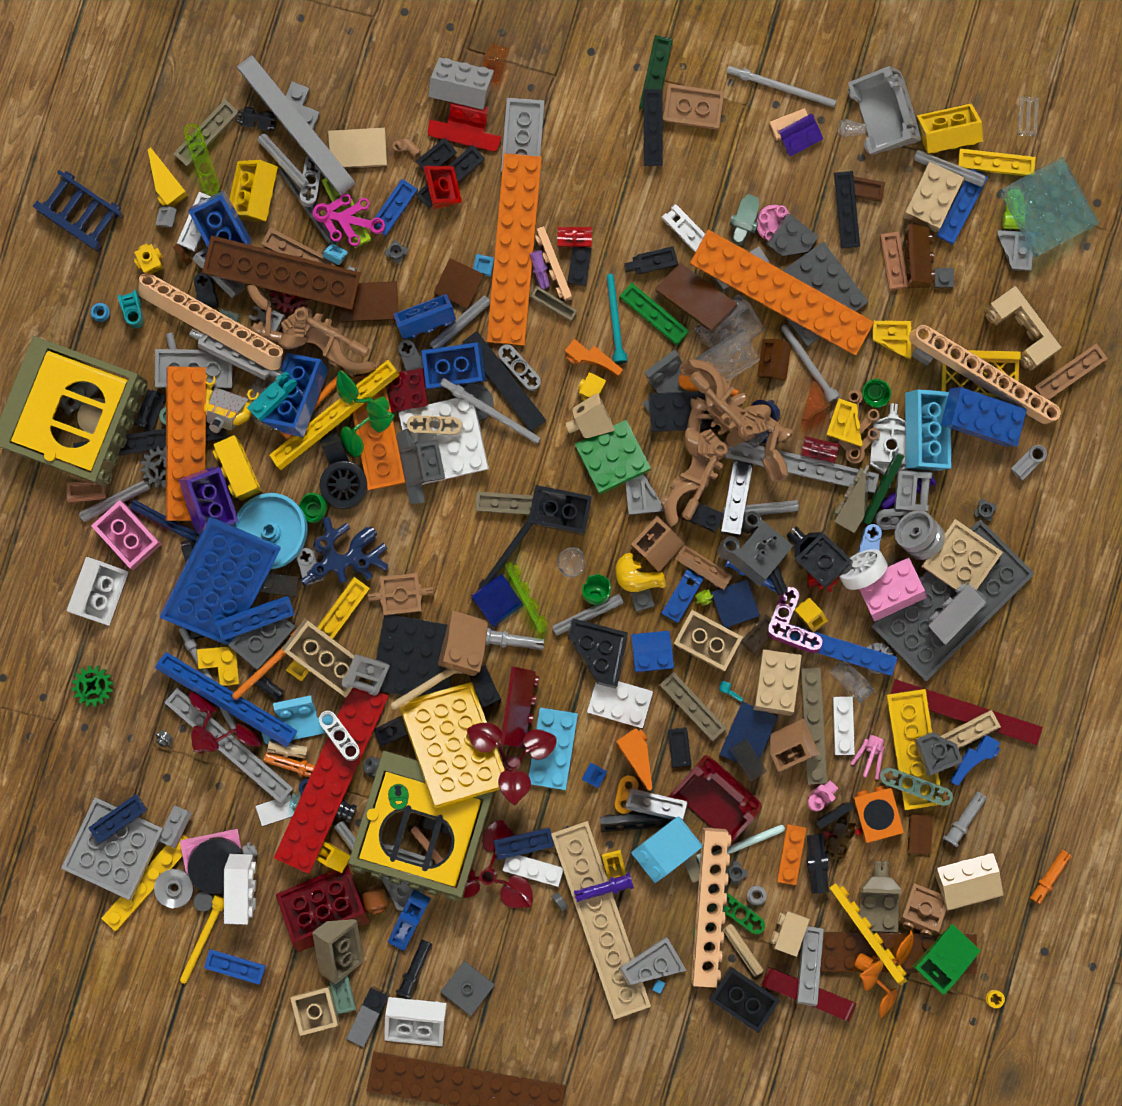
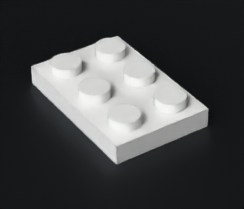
[587,681,653,729]

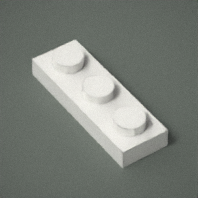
[177,192,211,252]
[833,697,855,755]
[503,855,563,887]

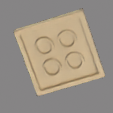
[921,519,1003,590]

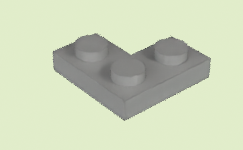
[286,82,320,130]

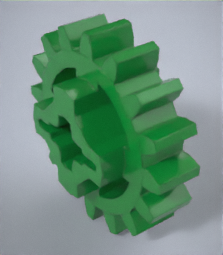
[71,665,114,707]

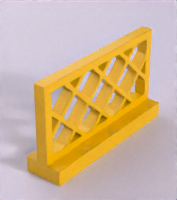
[941,350,1021,397]

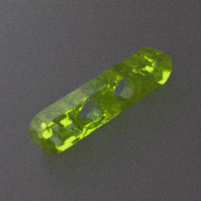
[183,123,220,195]

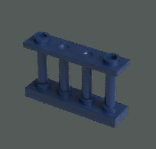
[33,170,124,252]

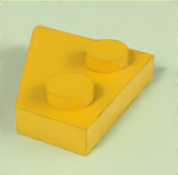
[872,321,911,359]

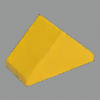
[602,849,626,881]

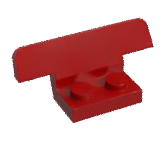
[428,102,502,151]

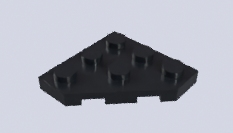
[568,618,628,689]

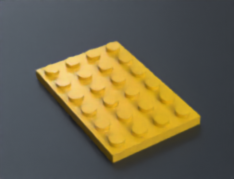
[399,682,505,808]

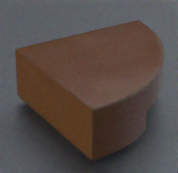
[173,243,192,266]

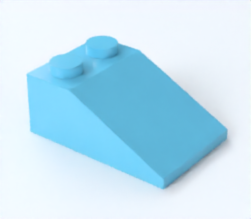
[631,816,703,883]

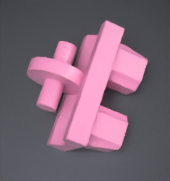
[808,781,838,811]

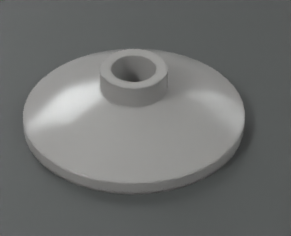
[154,869,193,908]

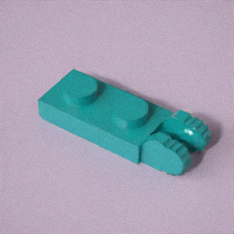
[247,372,297,422]

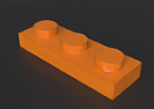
[777,824,806,885]

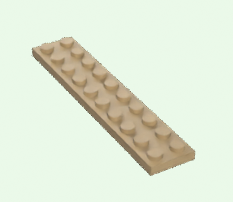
[551,821,651,1019]

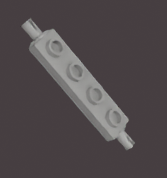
[189,329,282,380]

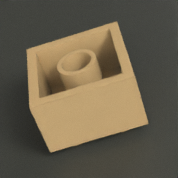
[770,909,810,957]
[290,986,340,1036]

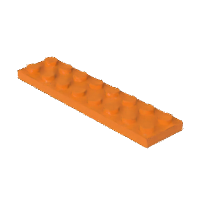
[166,366,206,521]

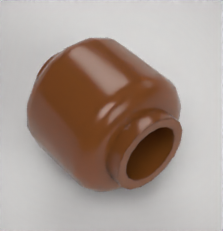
[362,885,389,915]

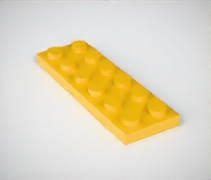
[886,689,943,810]

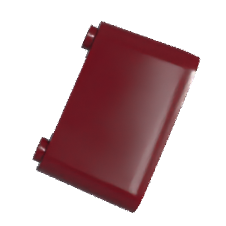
[668,755,762,847]

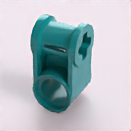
[118,290,145,329]

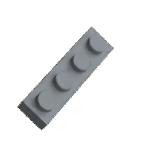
[796,926,824,1006]

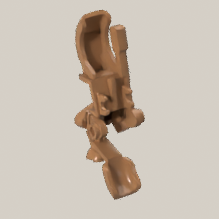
[247,285,377,378]
[680,359,793,482]
[661,393,746,528]

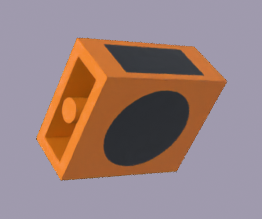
[852,785,904,843]

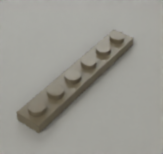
[801,668,827,784]

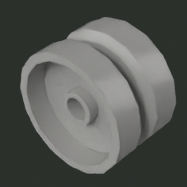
[895,510,945,560]

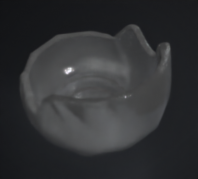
[557,547,586,578]

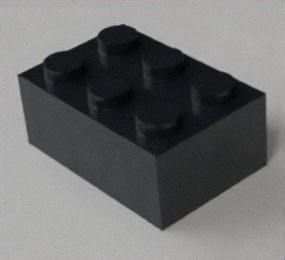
[709,966,780,1033]

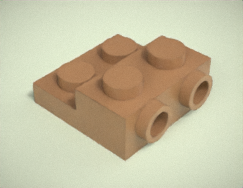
[899,883,946,938]

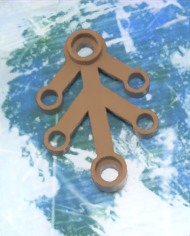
[830,389,880,464]

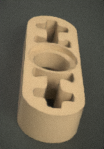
[407,415,463,435]

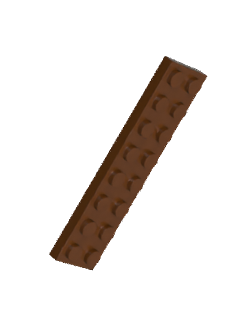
[202,236,361,310]
[820,932,977,974]

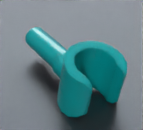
[719,681,743,702]

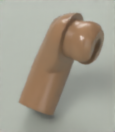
[392,139,421,157]

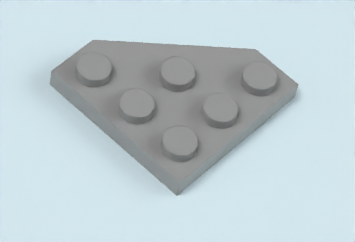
[374,843,433,911]

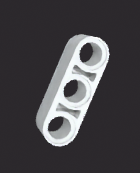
[319,711,360,761]

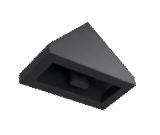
[320,427,349,465]

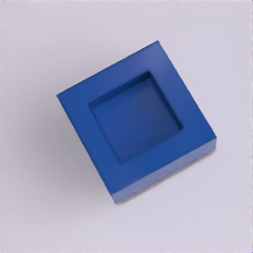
[582,762,607,788]

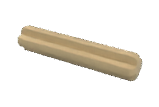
[723,924,763,976]

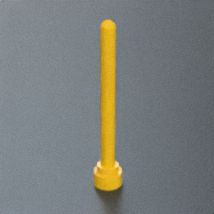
[180,895,224,984]

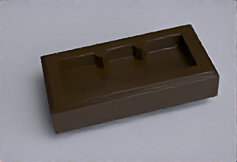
[740,614,780,655]

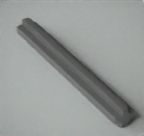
[278,167,337,245]

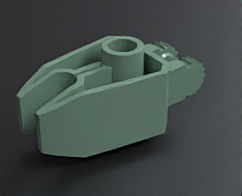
[729,194,759,247]

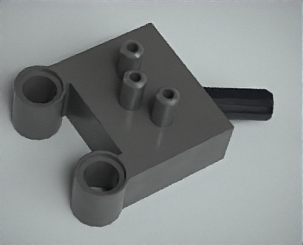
[717,511,793,595]

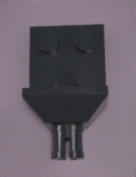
[786,526,853,589]

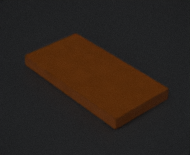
[655,263,737,333]

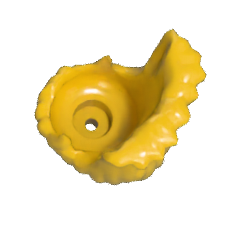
[615,553,666,592]

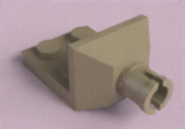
[858,861,902,932]

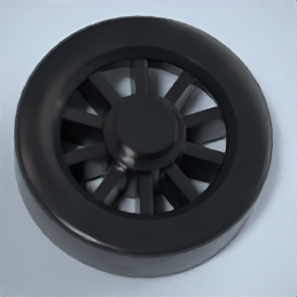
[319,461,368,510]

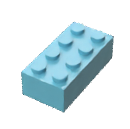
[905,389,951,471]

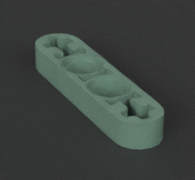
[880,767,953,806]

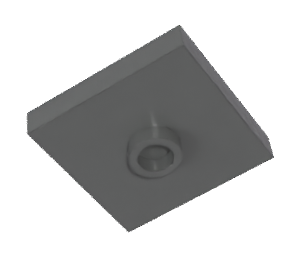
[440,960,495,1016]

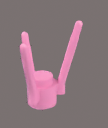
[851,735,885,780]

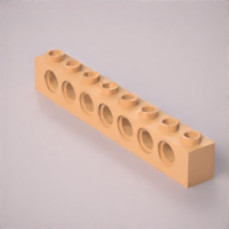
[691,828,731,987]

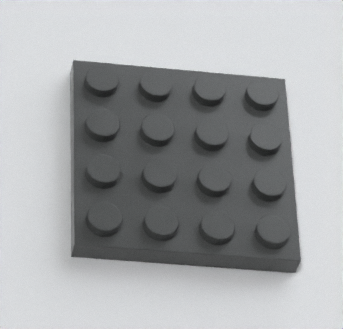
[783,241,868,347]

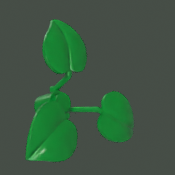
[336,370,395,458]

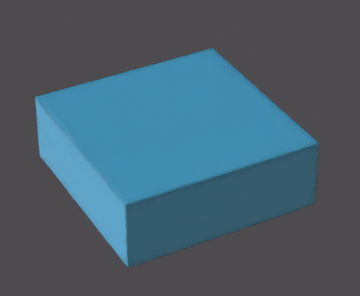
[473,254,494,277]

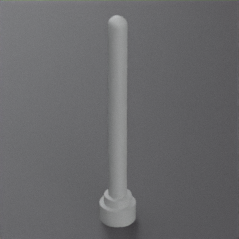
[781,325,840,404]

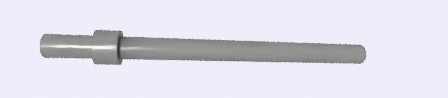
[727,66,836,107]
[440,378,540,444]
[179,627,236,730]

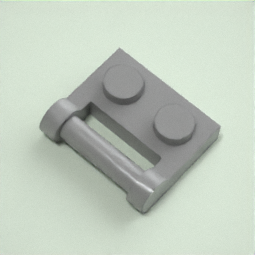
[894,470,932,511]
[342,654,390,696]

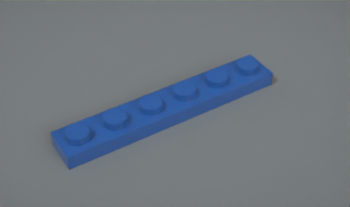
[784,624,898,676]

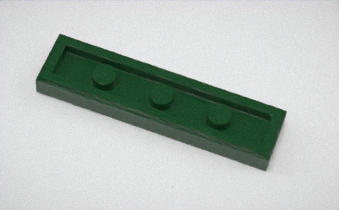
[639,35,673,110]
[863,451,905,525]

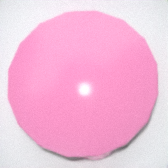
[756,204,790,241]

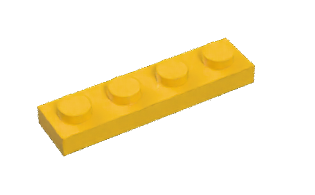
[958,149,1036,177]

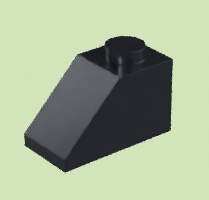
[469,665,501,708]

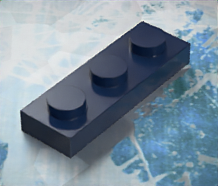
[88,794,148,844]
[493,827,554,860]

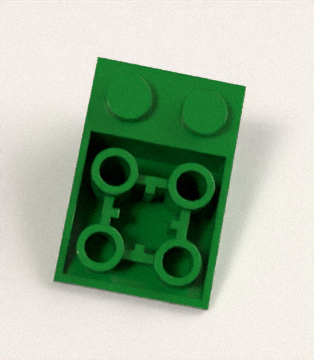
[912,924,981,995]

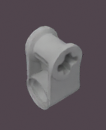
[297,548,324,586]

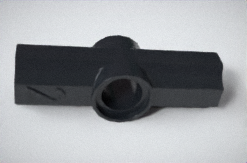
[806,834,829,894]

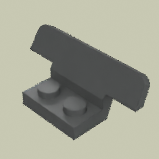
[642,350,703,412]
[397,429,445,504]

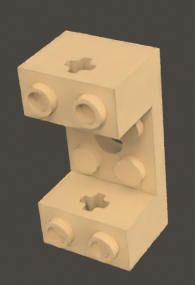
[985,286,1062,371]

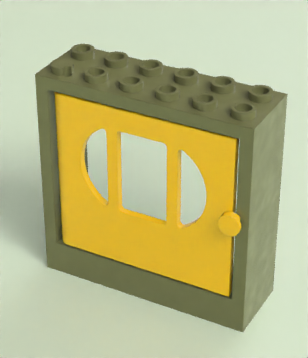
[0,336,148,488]

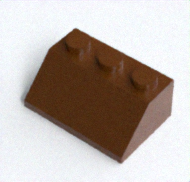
[904,224,935,289]

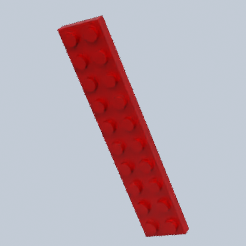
[274,688,389,874]

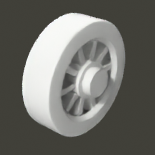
[839,549,888,590]

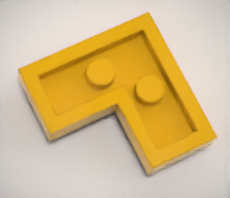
[196,647,239,686]

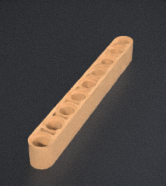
[138,273,283,370]
[909,325,1061,424]

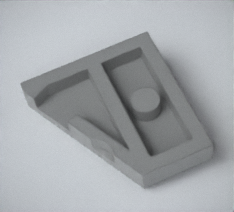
[998,230,1035,272]
[625,475,664,515]

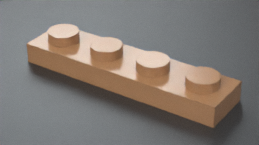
[261,228,337,266]
[1033,343,1108,400]

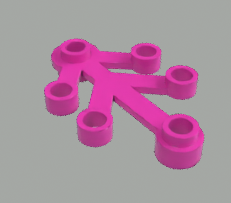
[313,193,385,247]

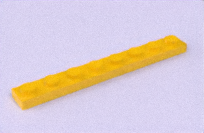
[269,360,400,470]

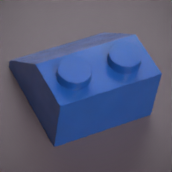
[631,631,674,673]

